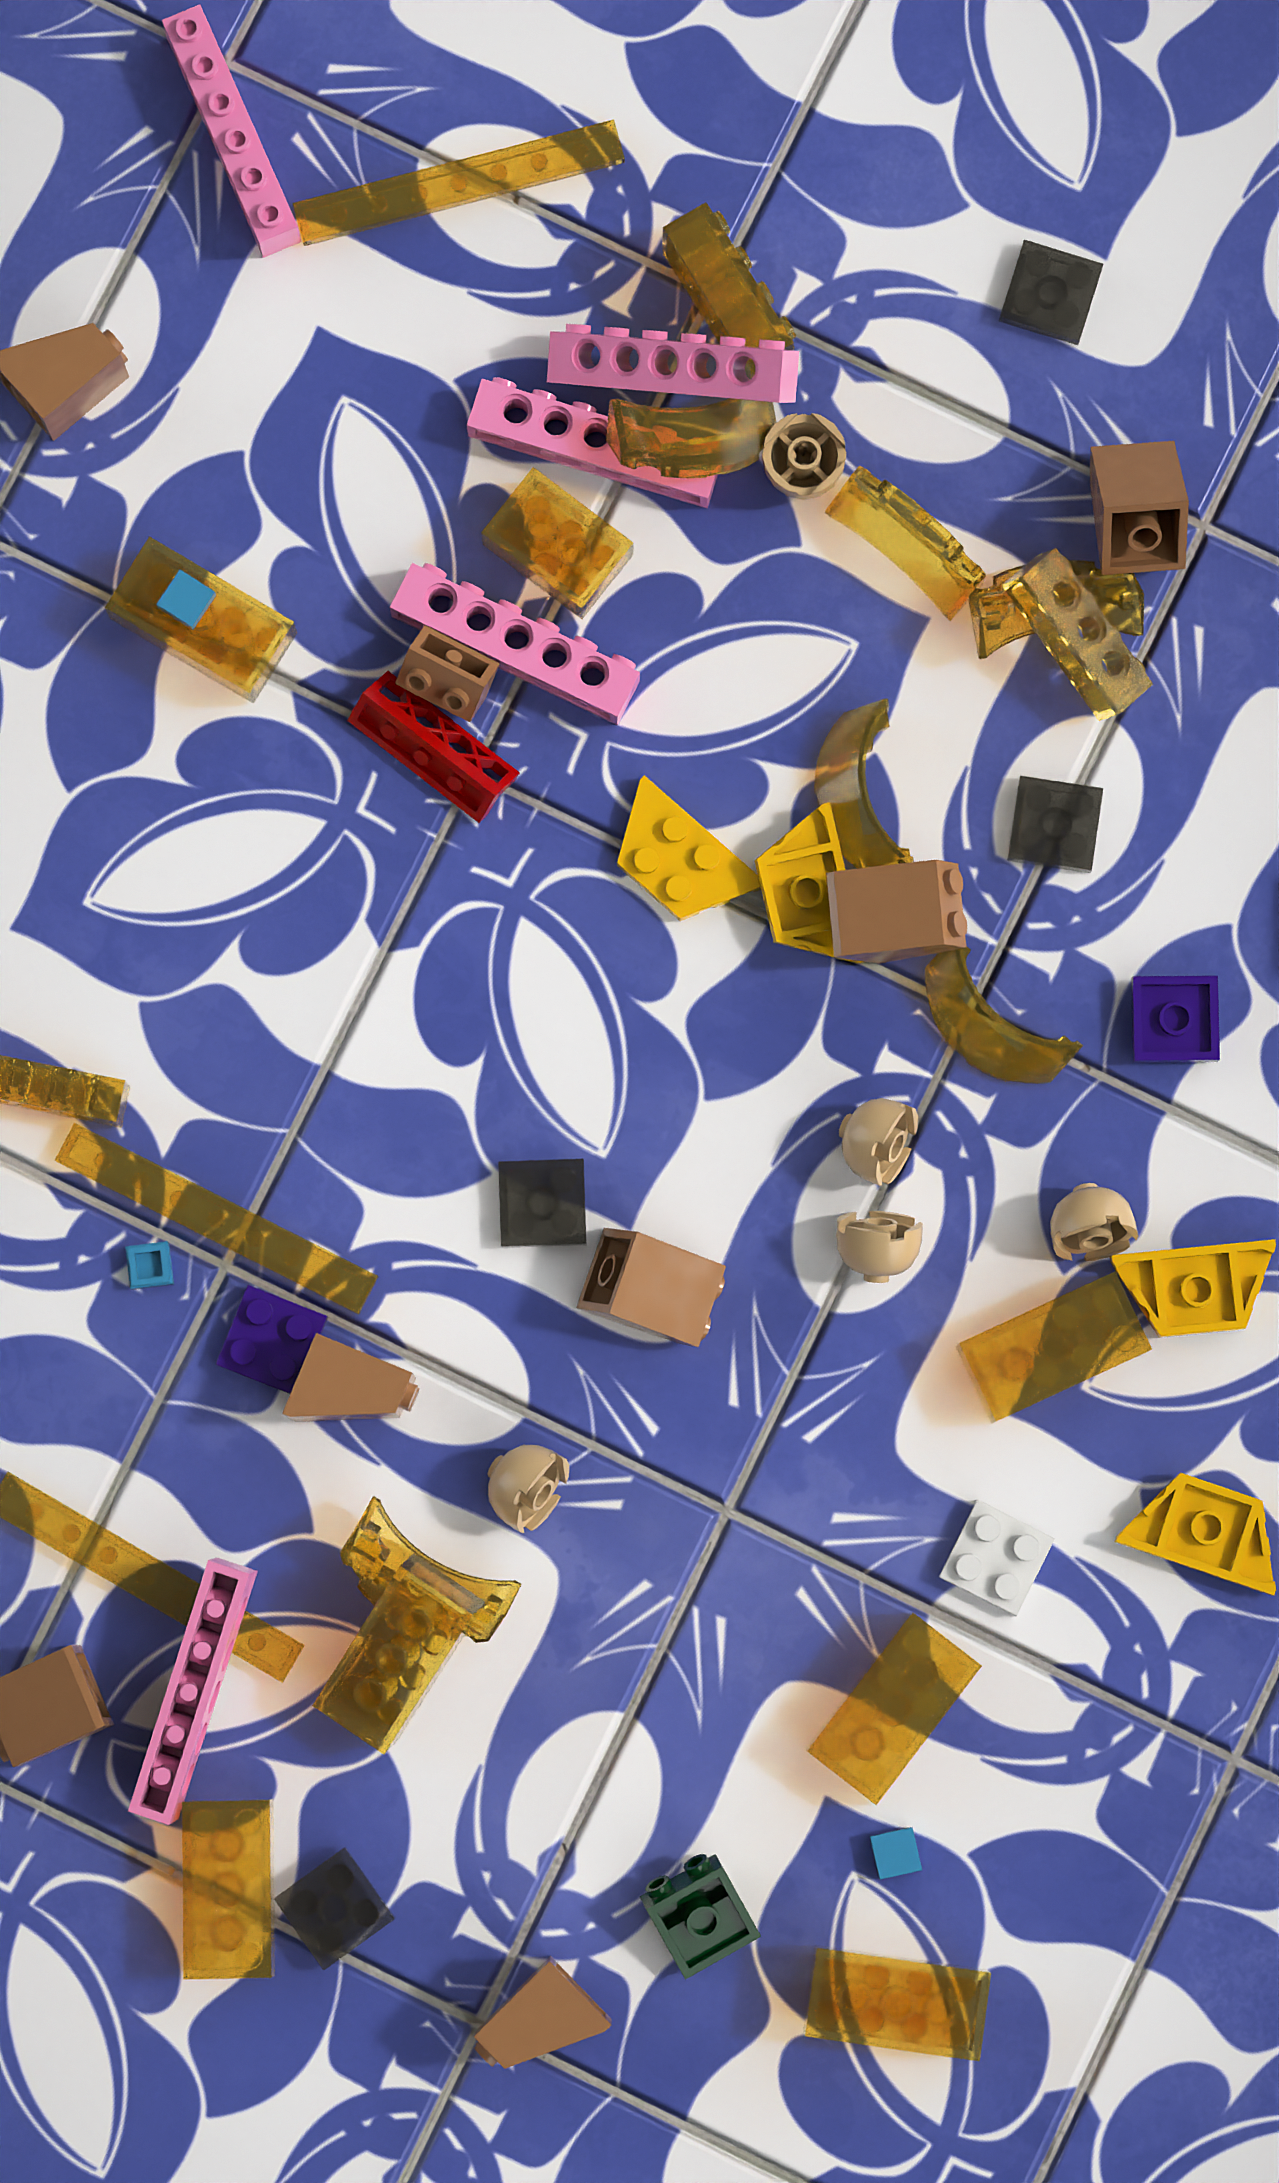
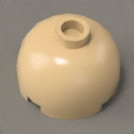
[762,413,846,500]
[839,1098,918,1186]
[1050,1183,1138,1261]
[836,1211,923,1283]
[488,1444,570,1533]

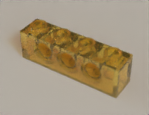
[1002,548,1153,721]
[0,1055,130,1128]

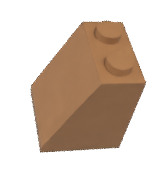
[0,323,129,441]
[1090,441,1189,575]
[826,860,967,964]
[576,1228,726,1347]
[282,1333,420,1422]
[0,1645,114,1767]
[474,1956,612,2069]

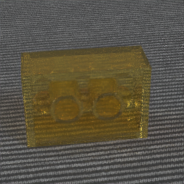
[481,467,634,619]

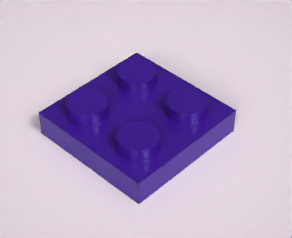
[1131,976,1220,1063]
[216,1285,328,1394]

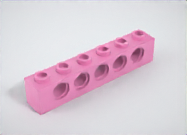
[162,4,301,258]
[547,324,799,403]
[467,377,723,508]
[390,563,640,726]
[128,1558,258,1825]

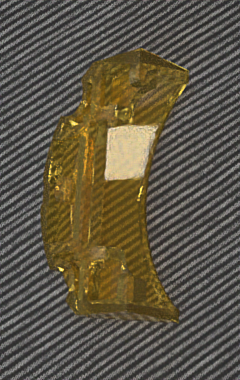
[606,398,777,478]
[825,466,986,621]
[969,560,1144,659]
[814,699,914,869]
[925,946,1083,1084]
[340,1496,522,1643]

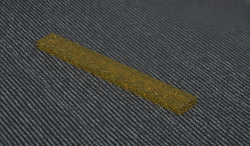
[293,119,625,246]
[55,1123,379,1315]
[0,1472,305,1683]

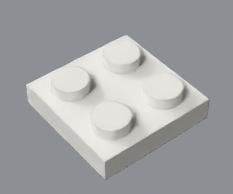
[939,1500,1055,1616]

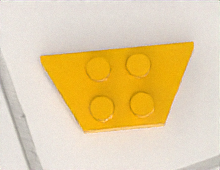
[617,775,761,921]
[754,802,863,963]
[1110,1239,1276,1338]
[1114,1473,1276,1596]

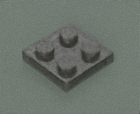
[999,239,1104,346]
[1007,775,1104,873]
[498,1159,587,1248]
[274,1847,395,1970]

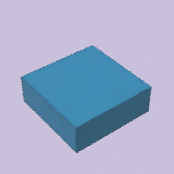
[156,569,216,630]
[125,1241,174,1290]
[869,1827,922,1880]

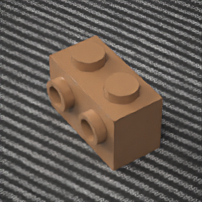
[395,625,500,722]

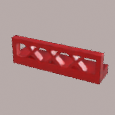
[347,670,520,823]

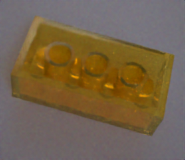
[662,202,796,379]
[105,536,297,704]
[956,1271,1152,1424]
[312,1554,486,1754]
[805,1612,982,1805]
[182,1799,275,1980]
[803,1945,991,2061]

